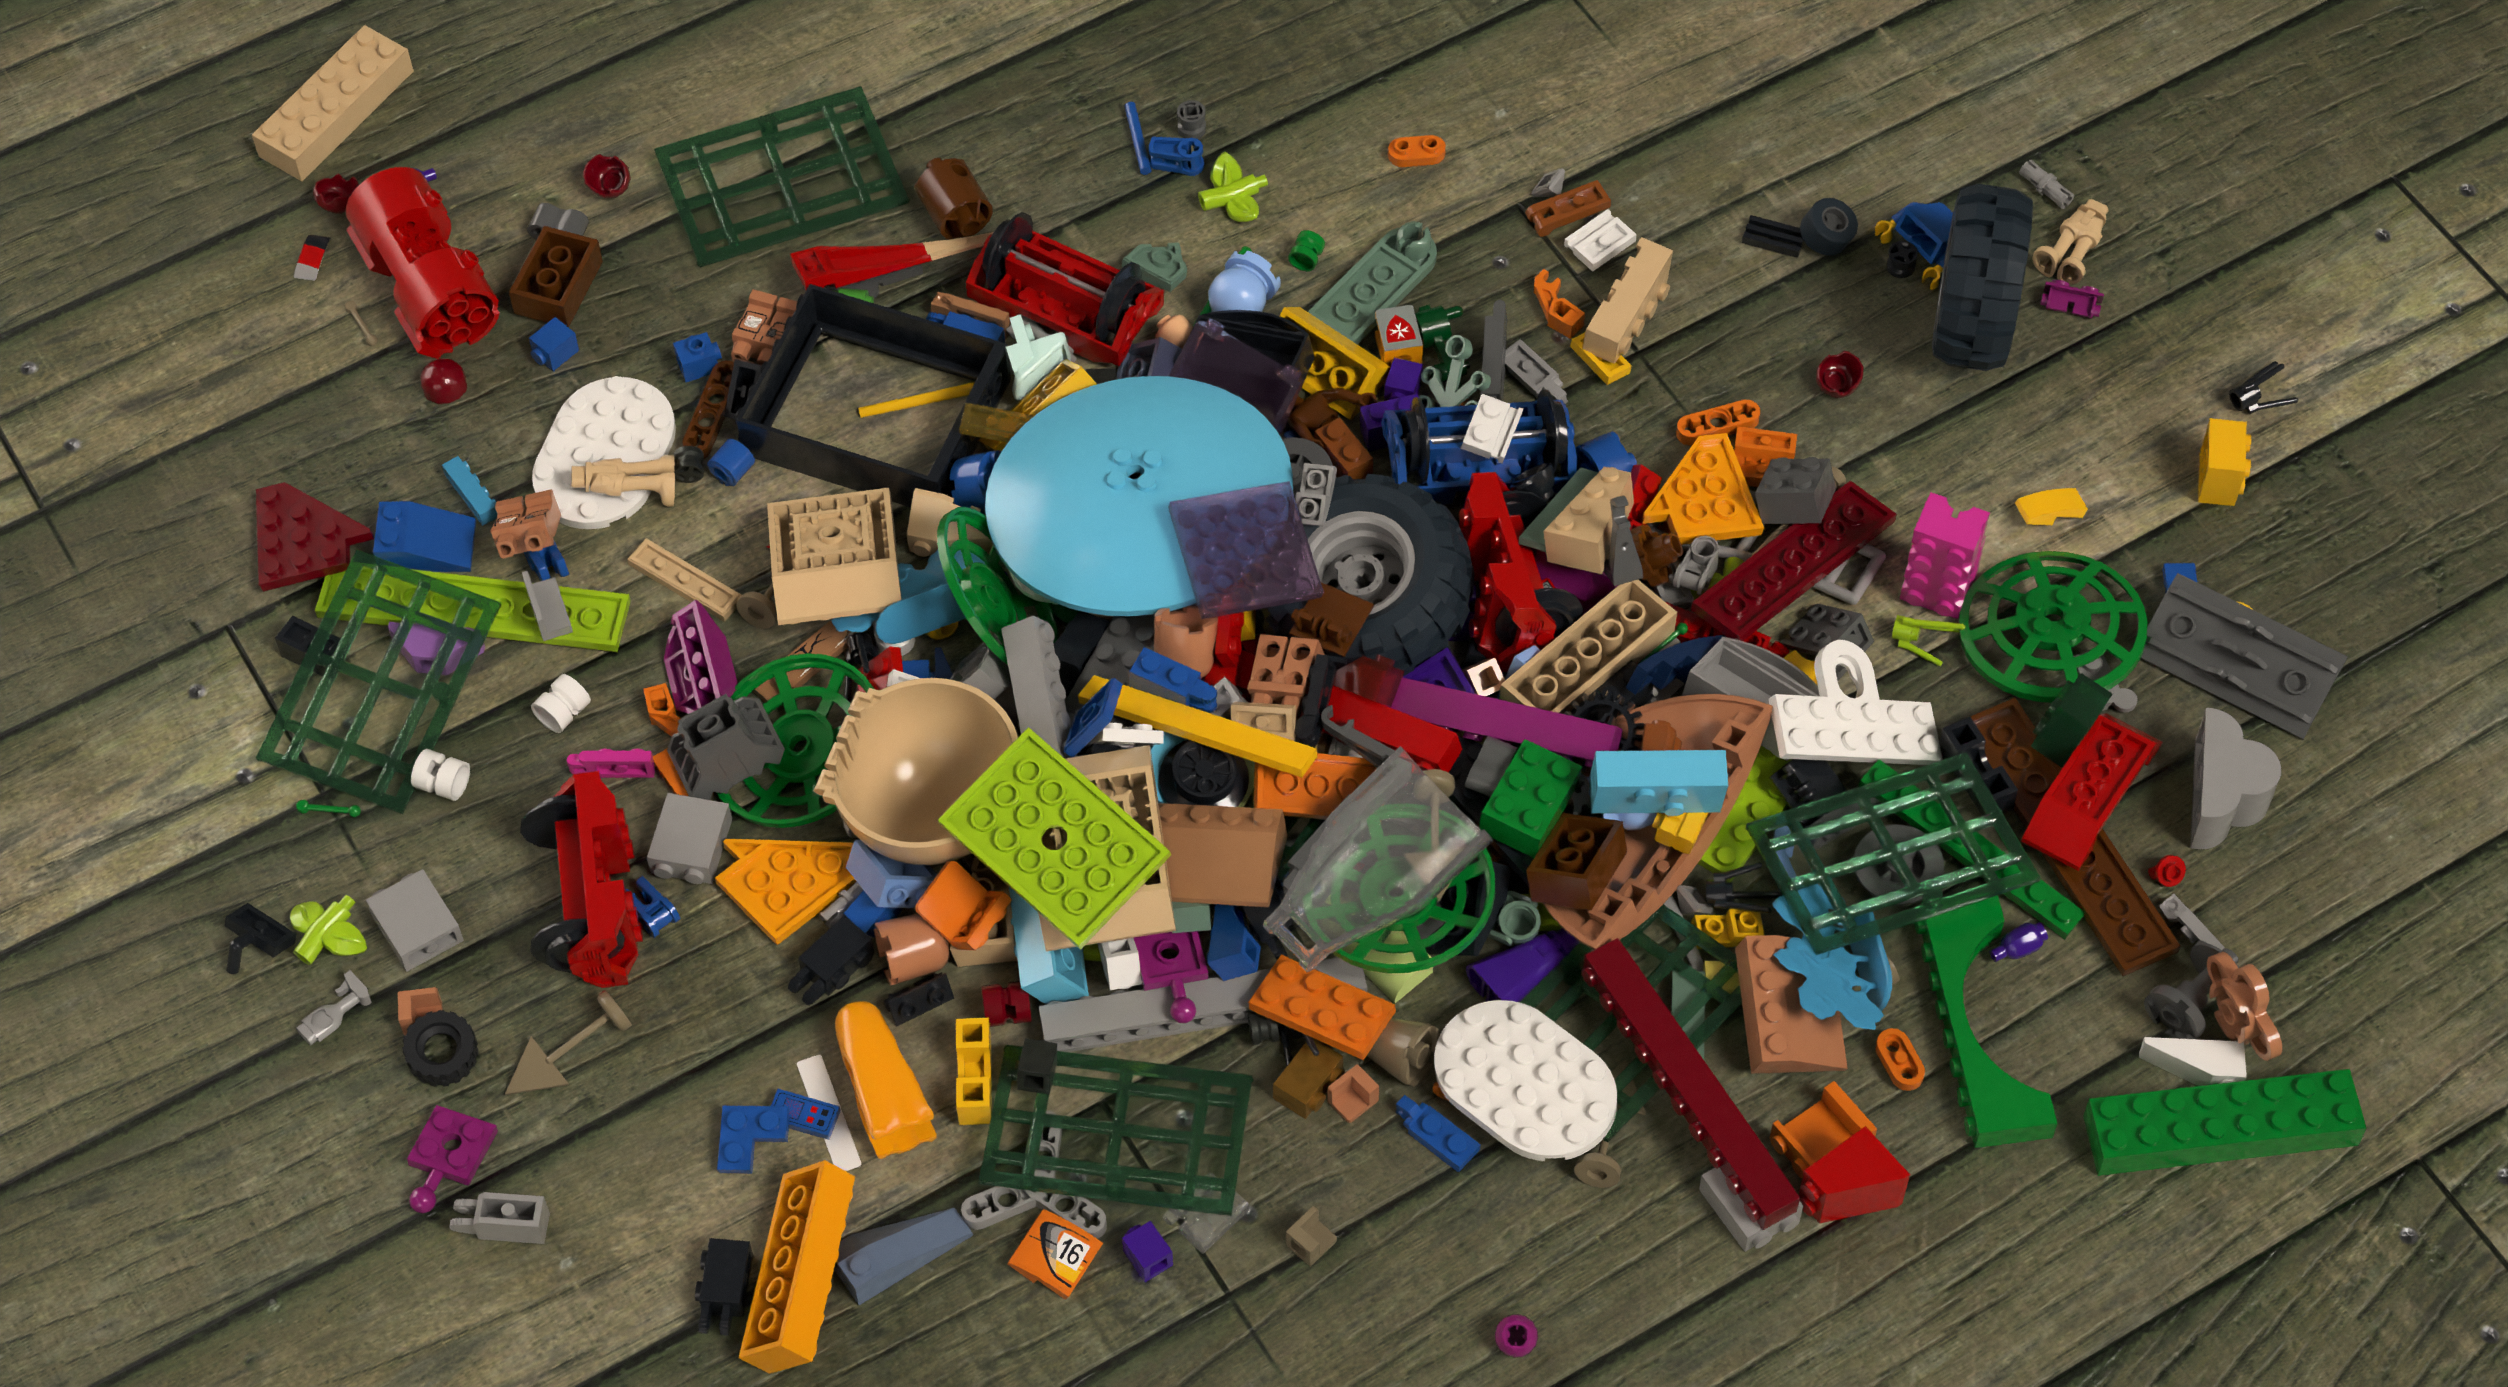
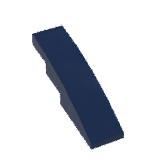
[1626,635,1726,695]

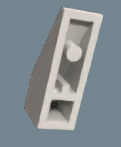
[1097,938,1142,990]
[2139,1037,2247,1086]

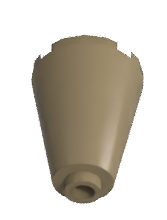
[1367,1018,1440,1087]

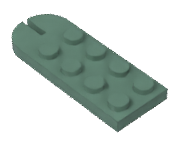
[1308,221,1437,345]

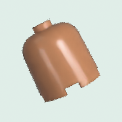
[1154,606,1218,678]
[874,913,951,986]

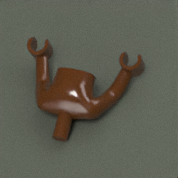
[1287,388,1377,450]

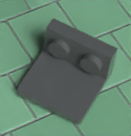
[1780,604,1874,681]

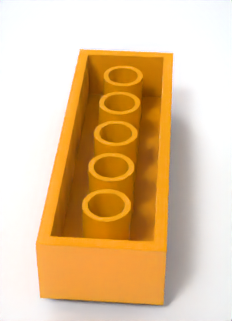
[738,1160,855,1374]

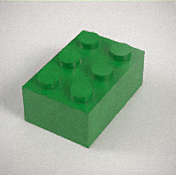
[1478,739,1582,858]

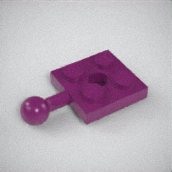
[1134,931,1208,1024]
[407,1105,498,1213]

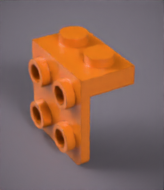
[915,861,1012,951]

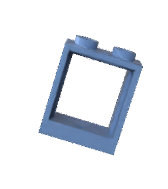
[846,840,937,908]

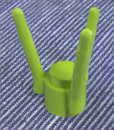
[1892,615,1965,666]

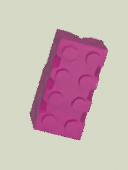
[1900,492,1990,619]

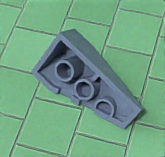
[1117,337,1182,380]
[834,1208,973,1305]

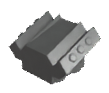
[667,694,785,800]

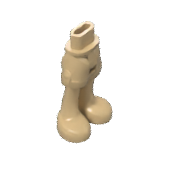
[2032,199,2109,285]
[571,455,675,507]

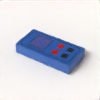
[771,1089,841,1140]

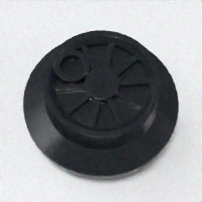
[1159,740,1249,807]

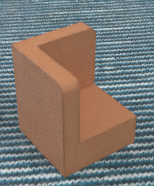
[398,987,443,1035]
[1327,1064,1379,1123]

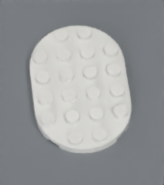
[532,376,676,529]
[1434,1000,1617,1161]

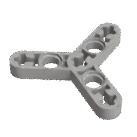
[961,1111,1107,1239]

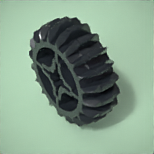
[1564,690,1645,772]

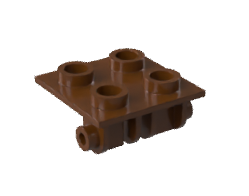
[1289,582,1374,657]

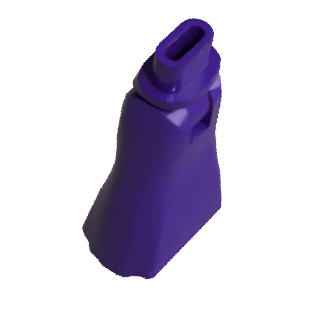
[1466,928,1580,1003]

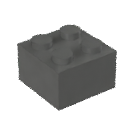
[1755,457,1836,524]

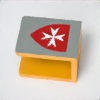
[1375,305,1423,366]

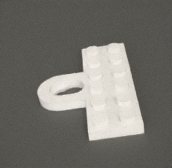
[1769,640,1943,766]

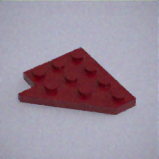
[256,482,374,592]

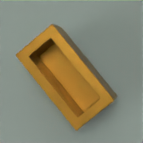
[1273,1038,1345,1119]

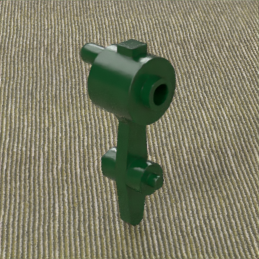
[1415,305,1470,389]

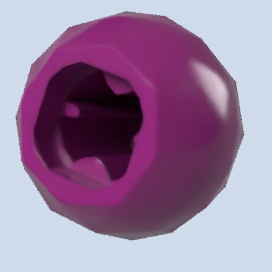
[1495,1314,1538,1358]

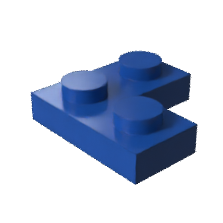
[717,1106,790,1174]

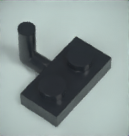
[225,903,297,974]

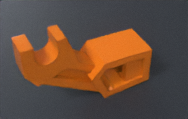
[1533,269,1585,339]
[643,683,681,737]

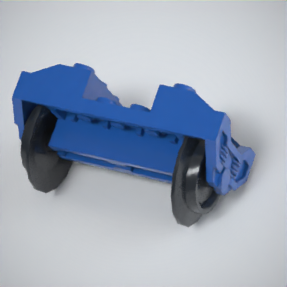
[1381,389,1577,505]

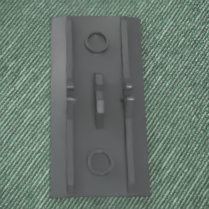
[2140,573,2348,740]

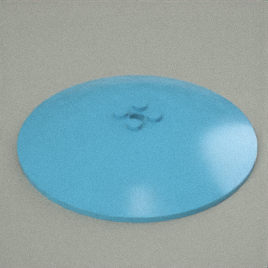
[985,376,1294,616]

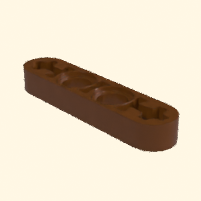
[683,360,734,459]

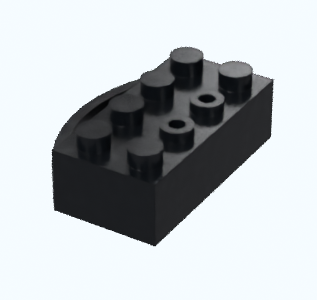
[1178,310,1315,403]

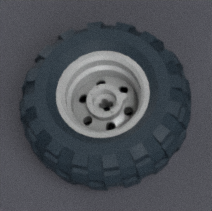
[1252,474,1475,690]

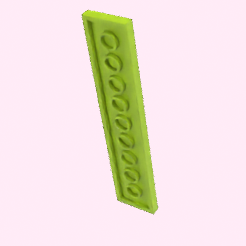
[315,562,631,652]

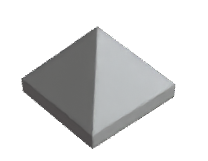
[1531,168,1565,197]
[1677,885,1713,914]

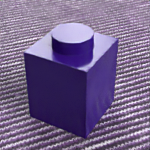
[1384,358,1423,401]
[1122,1221,1173,1282]

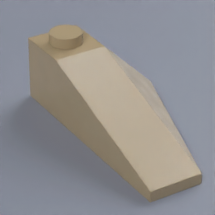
[907,488,993,557]

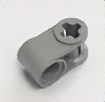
[1673,536,1719,596]

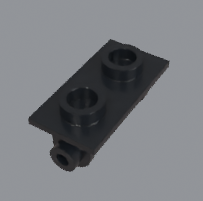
[883,972,954,1027]

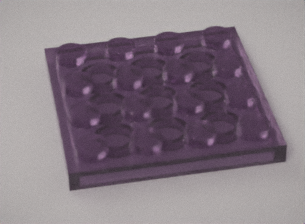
[1168,481,1324,619]

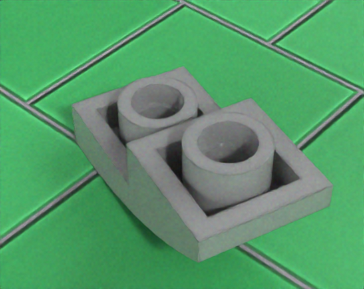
[1292,463,1337,527]

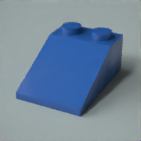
[373,501,476,572]

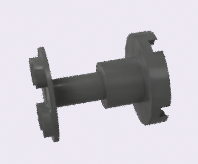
[2144,940,2239,1039]

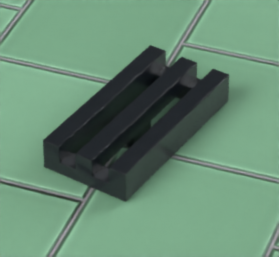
[1742,215,1804,258]

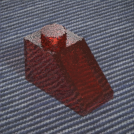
[1333,654,1404,707]

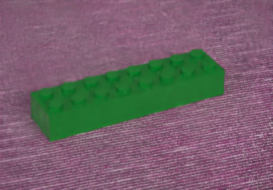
[2083,1069,2367,1176]

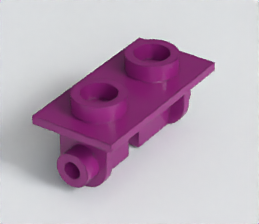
[2040,280,2104,319]

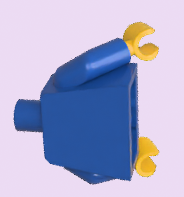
[1875,202,1953,290]

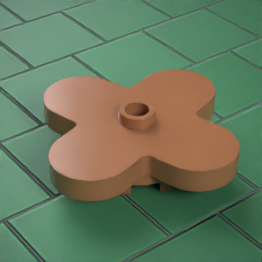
[2207,951,2282,1061]

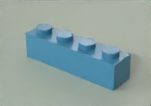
[442,456,498,526]

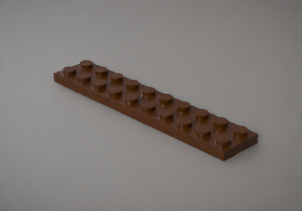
[1970,698,2181,977]

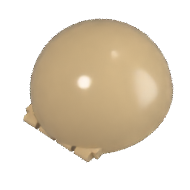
[814,678,1018,865]

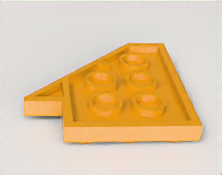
[1641,433,1764,545]
[715,839,857,945]

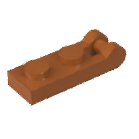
[1525,180,1611,237]

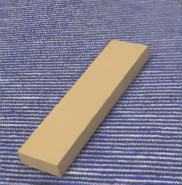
[627,538,742,622]

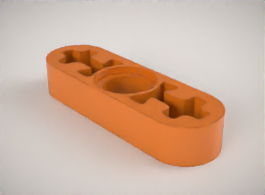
[1676,399,1760,446]

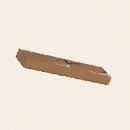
[752,620,859,703]

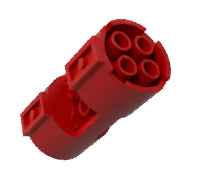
[346,167,500,359]

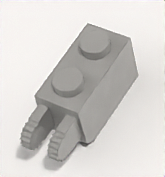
[449,1192,550,1244]

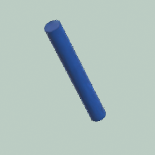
[1124,102,1152,175]

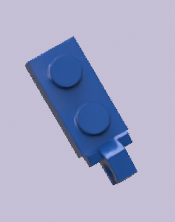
[1395,1095,1481,1172]

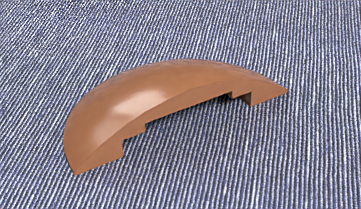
[1543,694,1773,950]

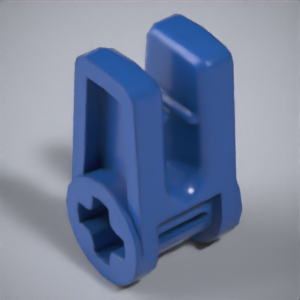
[1149,137,1204,176]
[523,539,570,581]
[626,876,680,938]

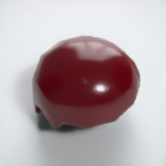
[583,154,631,199]
[313,173,359,214]
[1816,351,1864,398]
[420,359,467,404]

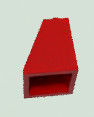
[1799,1126,1910,1223]

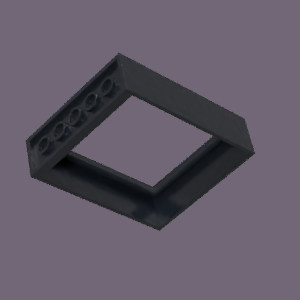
[735,284,1011,508]

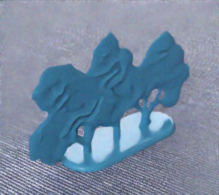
[831,546,985,644]
[1772,881,1892,1030]

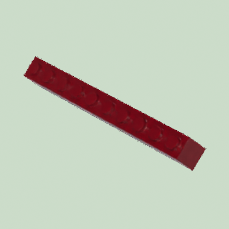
[1582,938,1800,1230]

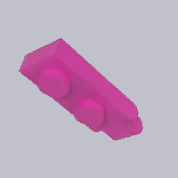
[567,749,655,778]

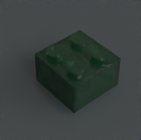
[2030,673,2113,767]

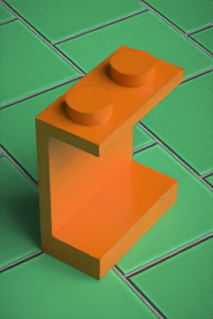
[1770,1081,1877,1178]

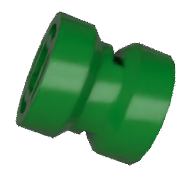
[1288,230,1325,272]

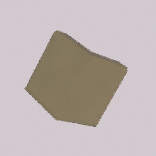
[1286,1206,1337,1267]

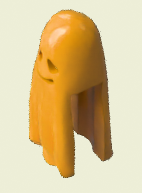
[835,1001,937,1159]

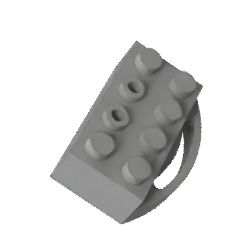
[1682,637,1820,761]

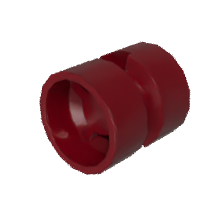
[981,981,1032,1027]

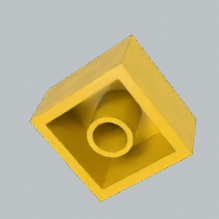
[2198,418,2251,506]

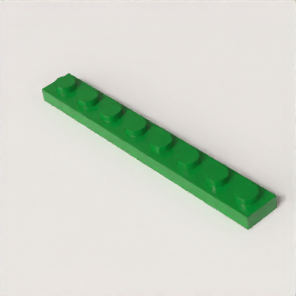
[1858,759,2085,940]

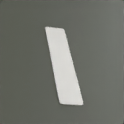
[797,1055,861,1171]

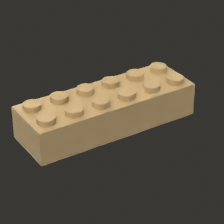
[252,25,414,181]
[1499,580,1677,714]

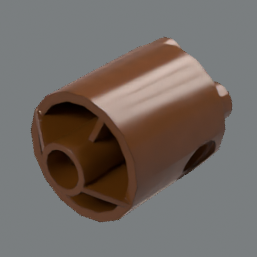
[914,158,993,239]

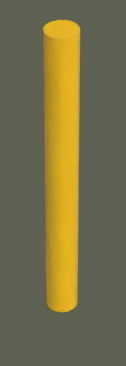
[858,382,975,418]

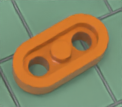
[1388,135,1446,167]
[1875,1028,1925,1091]

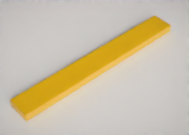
[1078,675,1318,778]

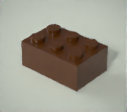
[509,226,603,327]
[1526,813,1627,910]

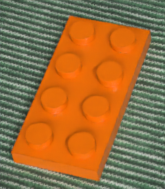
[1254,753,1381,824]
[1248,954,1396,1061]

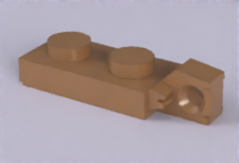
[931,292,1010,340]

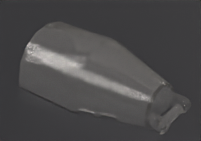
[1263,746,1493,972]

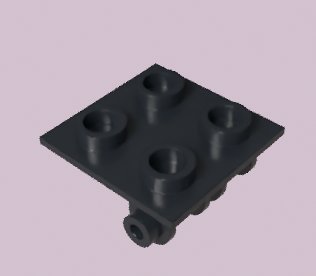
[1769,759,1850,829]

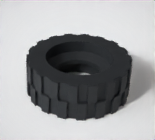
[402,1010,479,1087]

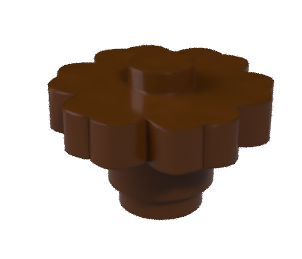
[1631,525,1683,587]

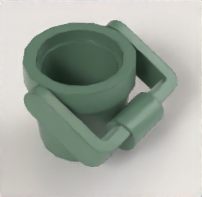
[1488,891,1541,947]

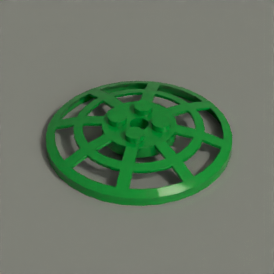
[937,507,1059,665]
[1959,551,2148,703]
[716,653,874,828]
[1300,802,1495,973]

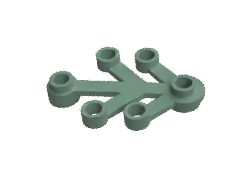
[1419,335,1491,408]

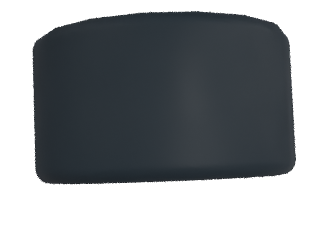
[1800,198,1858,255]

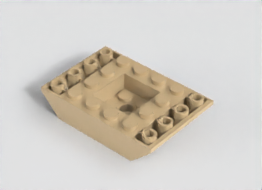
[767,488,902,625]
[1038,745,1176,951]

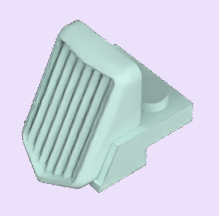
[1006,314,1071,400]

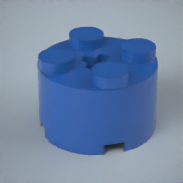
[1575,431,1637,472]
[950,450,1002,515]

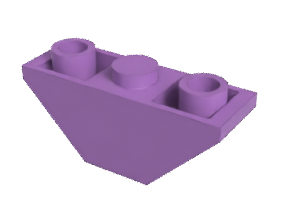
[388,621,485,675]

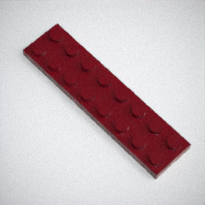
[1691,480,1897,641]

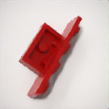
[1205,583,1246,687]

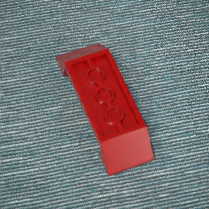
[2021,713,2163,871]

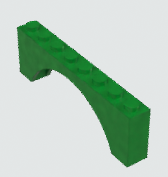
[1914,893,2058,1148]

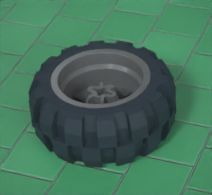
[1932,184,2033,371]

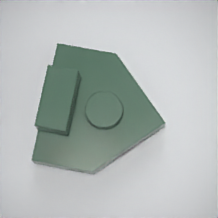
[1122,243,1187,292]

